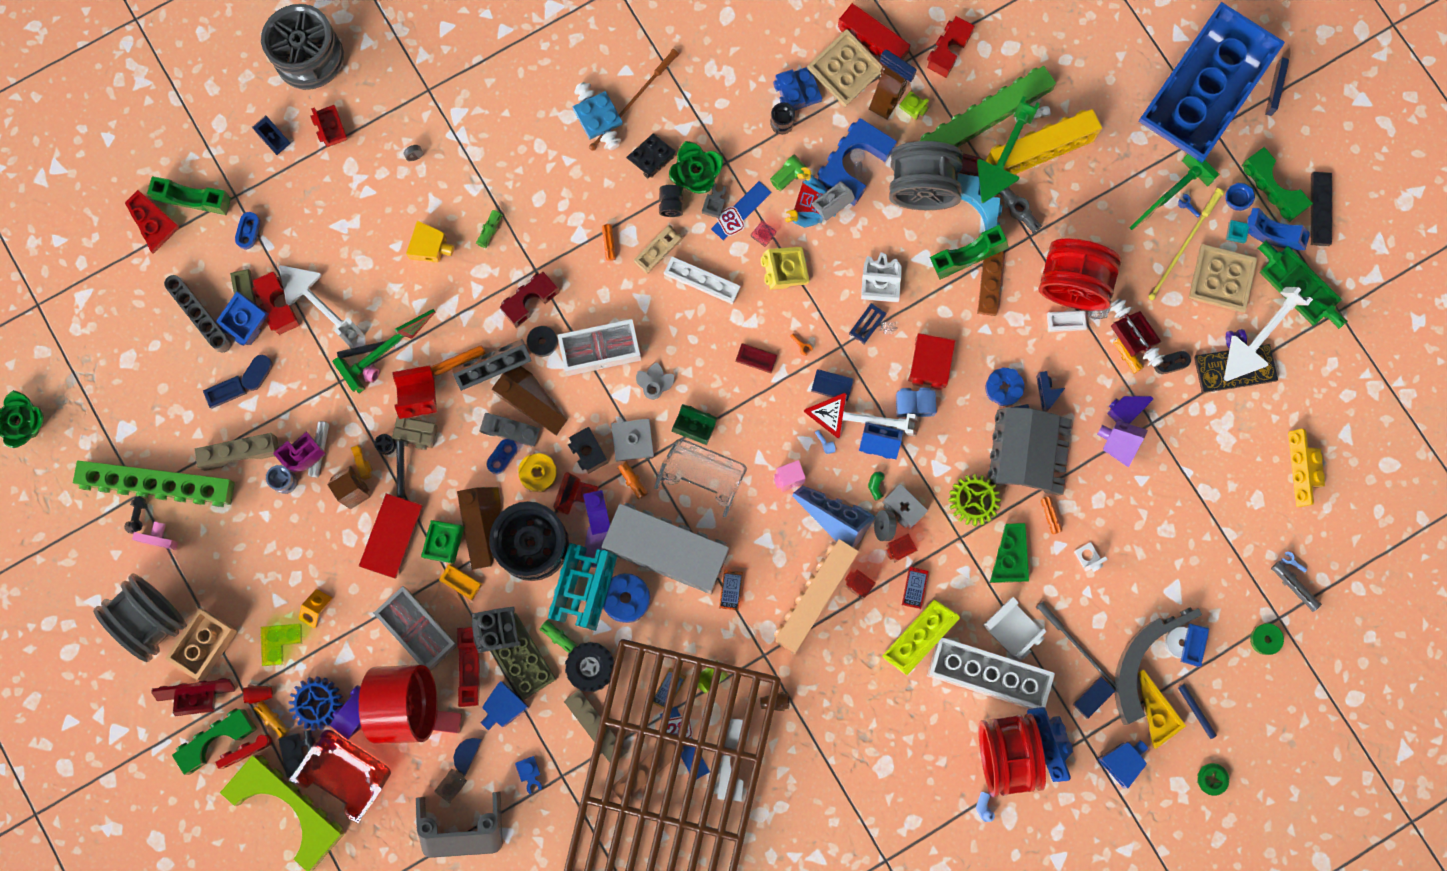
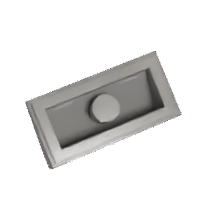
[811,181,855,221]

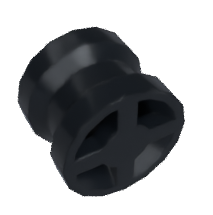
[374,434,396,455]

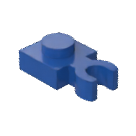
[515,756,542,794]

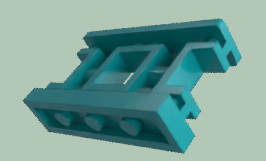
[548,543,618,631]

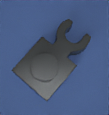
[702,183,726,219]

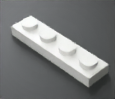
[664,257,740,305]

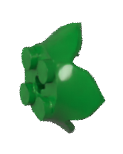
[669,141,723,194]
[0,390,44,448]

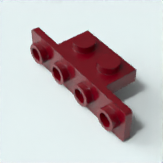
[151,678,235,717]

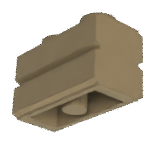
[392,416,438,450]

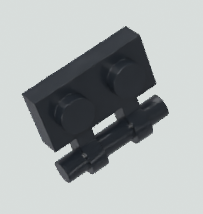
[278,730,320,778]

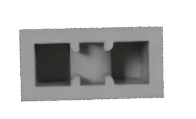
[882,484,928,529]

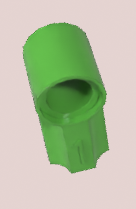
[770,154,808,192]

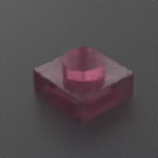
[750,221,777,247]

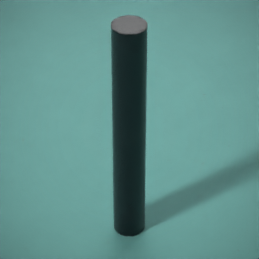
[337,340,388,358]
[396,440,405,498]

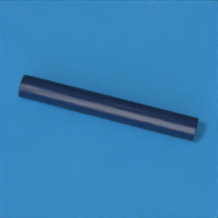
[1178,684,1217,739]

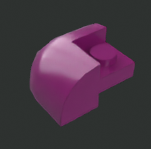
[273,431,326,472]

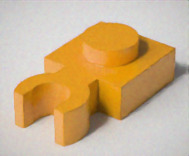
[351,445,373,480]

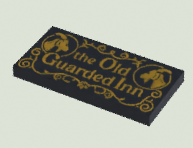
[1194,344,1278,394]

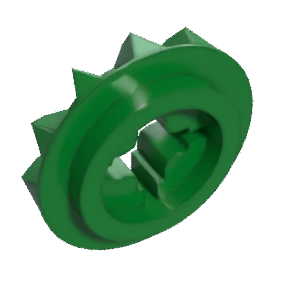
[1197,763,1229,796]

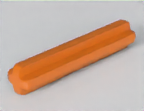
[431,345,486,376]

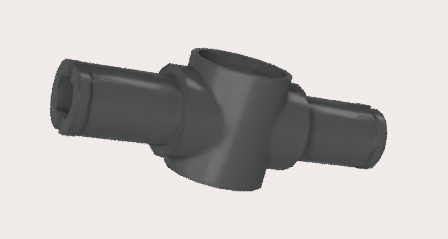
[999,187,1042,233]

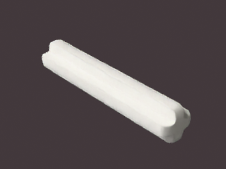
[308,421,329,478]

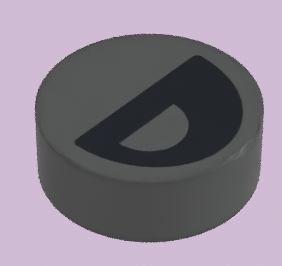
[403,145,423,161]

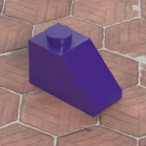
[1107,396,1154,424]
[583,490,610,535]

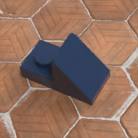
[1036,371,1065,412]

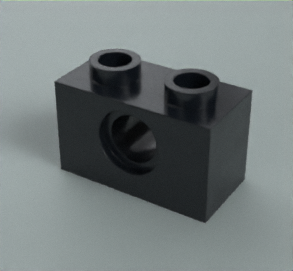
[568,427,608,474]

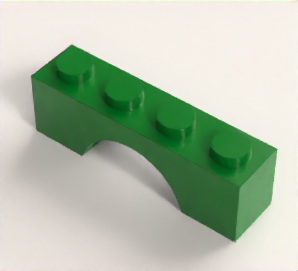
[1242,147,1313,222]
[147,176,231,215]
[930,225,1009,280]
[172,708,257,775]

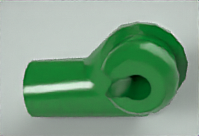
[868,471,885,501]

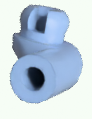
[976,792,995,822]

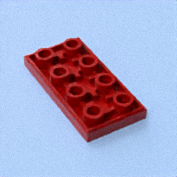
[359,493,423,579]

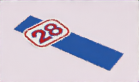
[711,181,772,241]
[660,706,710,780]

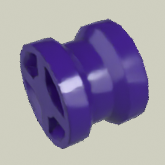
[1225,329,1247,349]

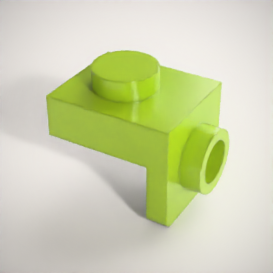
[698,660,729,693]

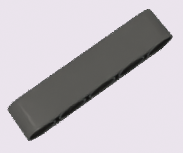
[164,275,231,353]

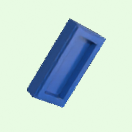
[1180,624,1209,667]

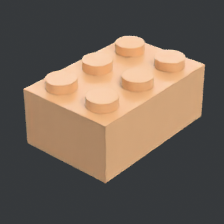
[165,608,238,681]

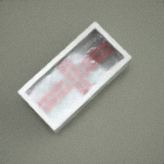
[558,319,641,376]

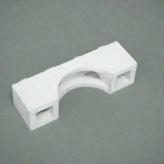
[714,718,750,802]

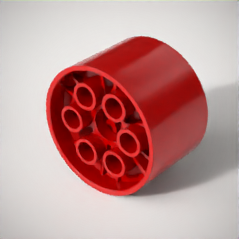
[359,665,438,744]

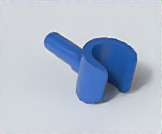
[1178,194,1201,218]

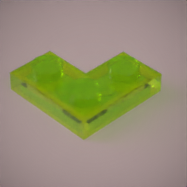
[261,623,302,666]

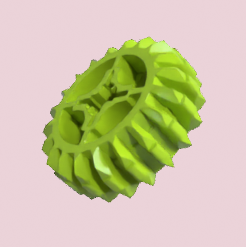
[948,474,1001,526]

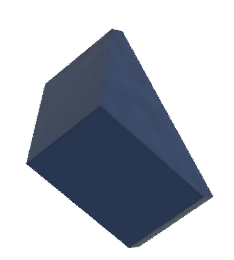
[252,115,291,155]

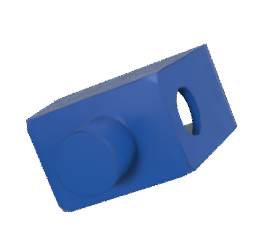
[480,681,529,730]
[1098,740,1148,789]

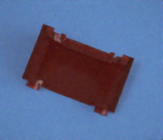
[290,729,391,823]

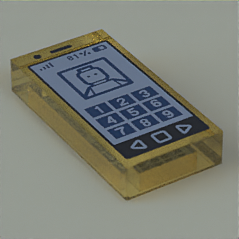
[653,668,687,710]

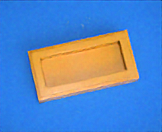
[439,564,483,600]

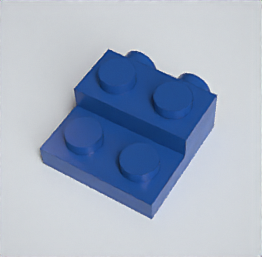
[773,67,822,111]
[216,291,269,346]

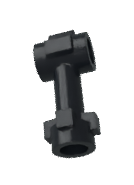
[124,497,147,534]

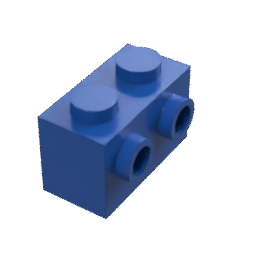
[859,422,903,460]

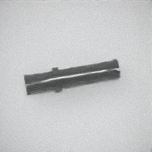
[1271,561,1322,612]

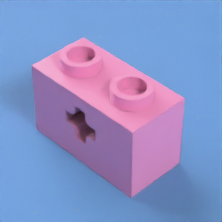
[774,460,806,492]

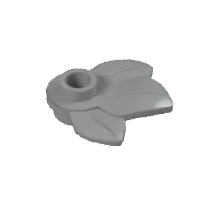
[636,363,674,400]

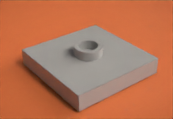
[611,419,654,462]

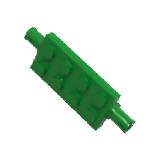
[1257,240,1348,329]

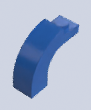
[1248,208,1310,250]

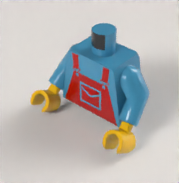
[785,167,836,228]

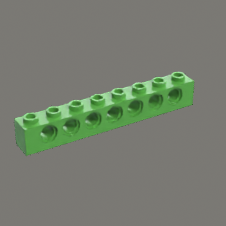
[73,460,235,507]

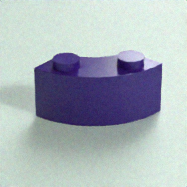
[330,685,361,740]

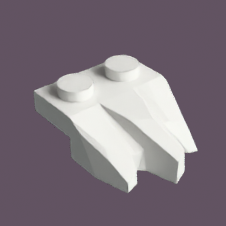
[861,252,901,302]

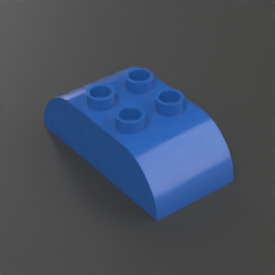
[1138,2,1285,163]

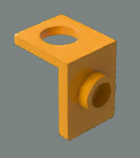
[299,589,332,628]

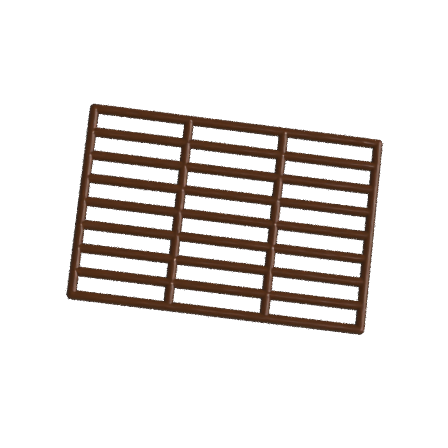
[564,639,781,871]

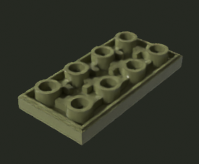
[492,613,557,701]

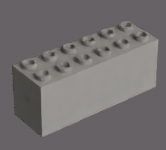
[601,503,729,595]

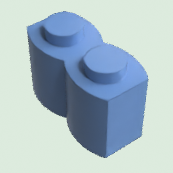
[896,387,937,417]

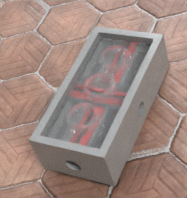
[373,586,457,671]

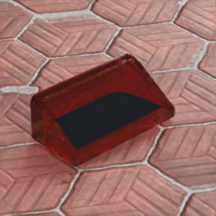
[553,472,581,515]

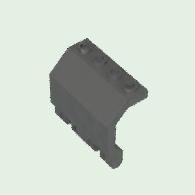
[988,407,1072,495]

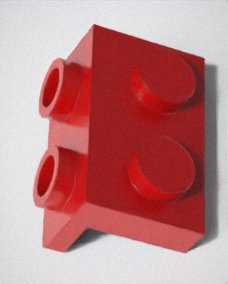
[310,105,348,147]

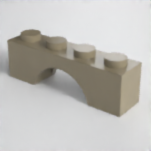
[195,433,279,471]

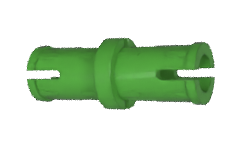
[476,210,503,248]
[539,620,578,653]

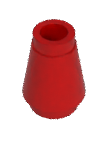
[243,685,273,705]

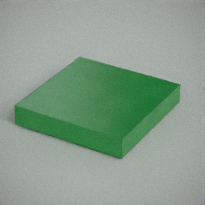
[421,520,464,564]

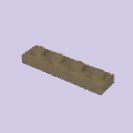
[564,690,628,762]

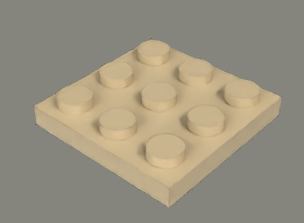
[807,29,883,107]
[1188,244,1257,313]

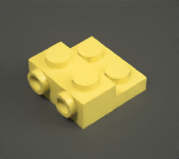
[761,247,810,290]

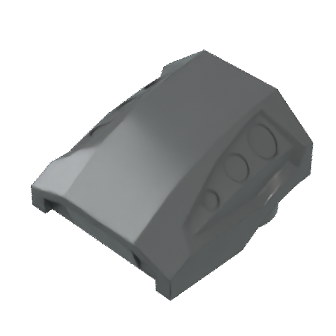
[472,607,521,653]

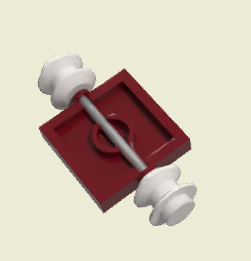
[1110,299,1165,367]

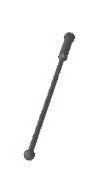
[1036,601,1115,688]

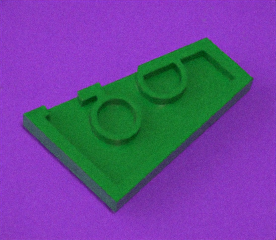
[989,523,1029,583]

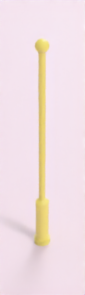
[1148,188,1225,300]

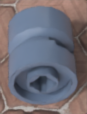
[266,465,298,494]

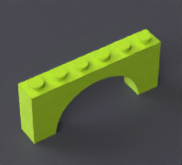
[220,755,345,871]

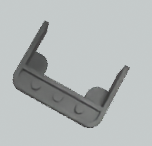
[416,791,503,858]

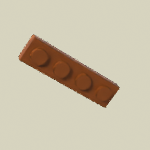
[977,251,1004,316]

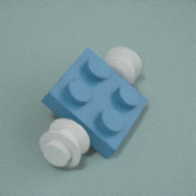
[573,82,623,150]

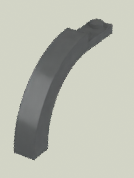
[1114,607,1202,725]

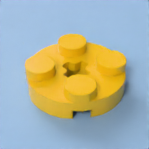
[518,453,557,492]

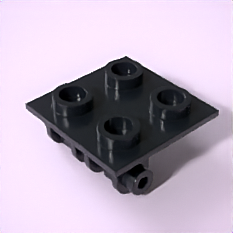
[626,134,676,179]

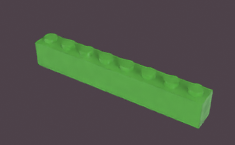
[920,66,1056,148]

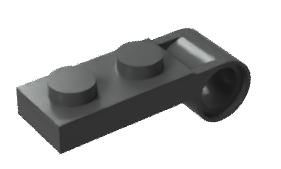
[479,413,540,447]

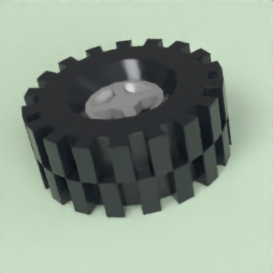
[565,642,614,692]

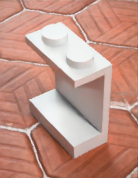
[982,597,1047,660]

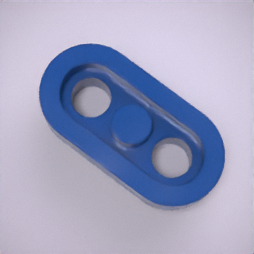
[235,212,260,250]

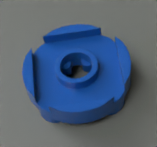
[985,368,1024,406]

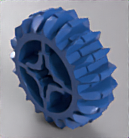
[288,676,343,731]

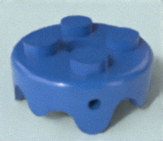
[603,573,651,623]

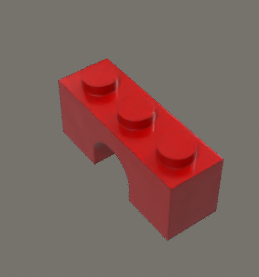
[927,16,975,78]
[252,271,300,335]

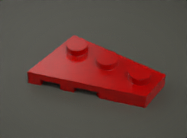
[125,190,180,254]

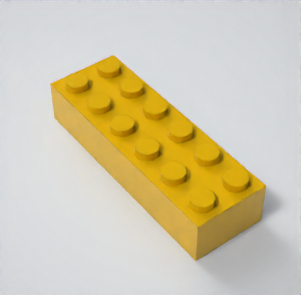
[986,109,1102,175]

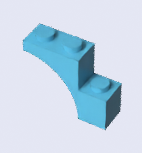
[957,174,1003,231]

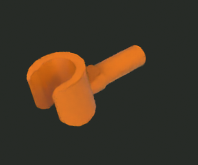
[790,333,813,356]

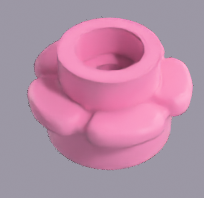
[362,364,380,383]

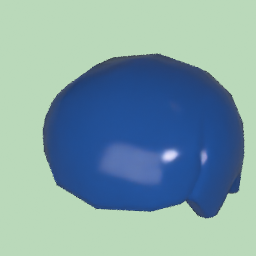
[1225,183,1255,211]

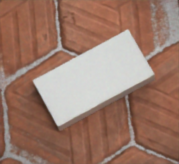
[1047,310,1087,332]

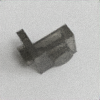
[434,769,467,804]

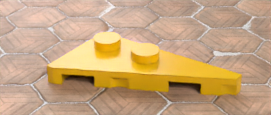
[1138,669,1186,749]

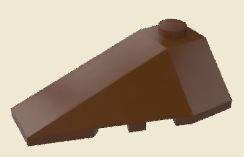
[492,366,567,436]
[457,487,501,570]

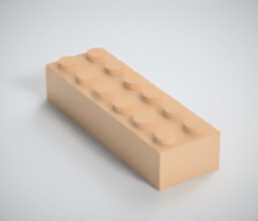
[774,539,859,654]

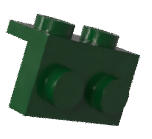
[671,404,717,445]

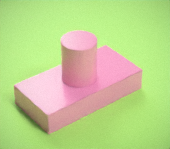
[132,522,178,550]

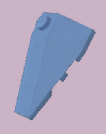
[792,486,876,548]

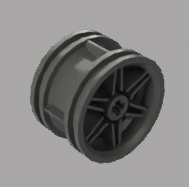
[261,4,344,90]
[889,141,963,211]
[93,573,187,662]

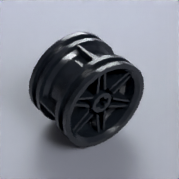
[489,501,569,581]

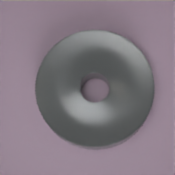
[874,510,896,541]

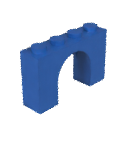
[817,118,897,206]

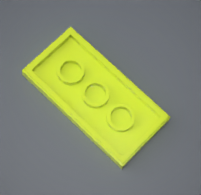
[882,599,960,675]

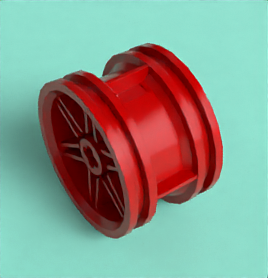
[1038,238,1122,311]
[978,714,1046,797]

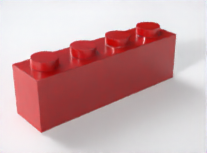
[838,3,911,60]

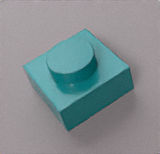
[1226,220,1249,244]

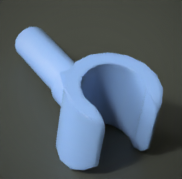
[815,430,836,454]
[1281,552,1307,573]

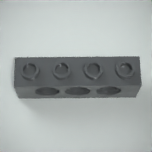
[452,338,532,391]

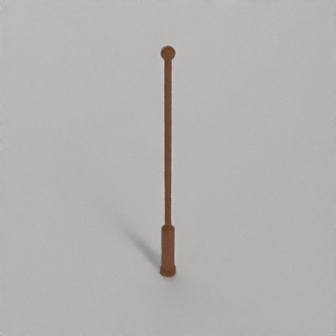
[589,49,679,151]

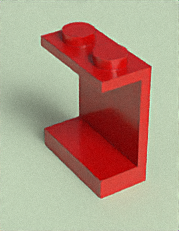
[908,333,955,390]
[392,365,437,419]

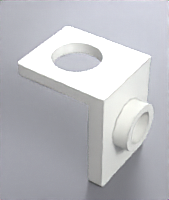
[1074,542,1108,572]

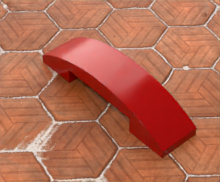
[457,627,480,707]

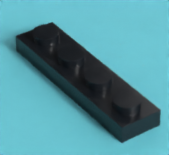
[1311,172,1332,246]

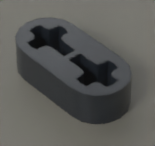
[1154,351,1191,375]

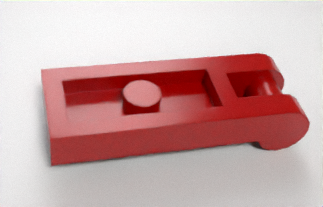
[215,735,273,769]

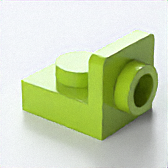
[899,91,929,120]

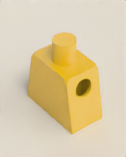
[406,221,454,263]

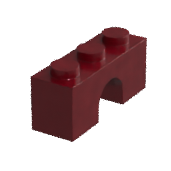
[500,271,559,328]

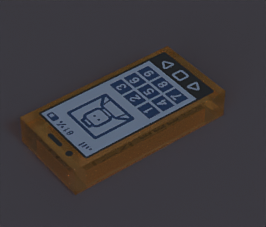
[719,569,743,611]

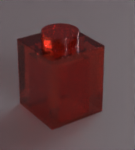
[885,533,918,563]
[844,569,876,600]

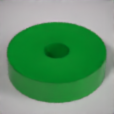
[1250,623,1284,655]

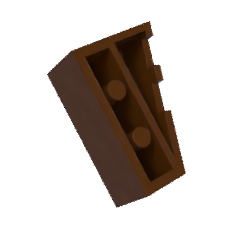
[868,65,908,120]
[327,466,370,510]

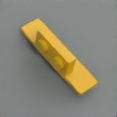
[1288,429,1325,507]

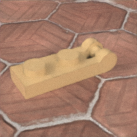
[634,225,684,274]

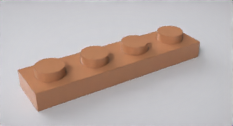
[612,740,684,800]

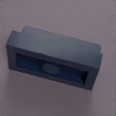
[811,369,854,402]

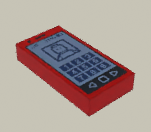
[901,567,929,609]

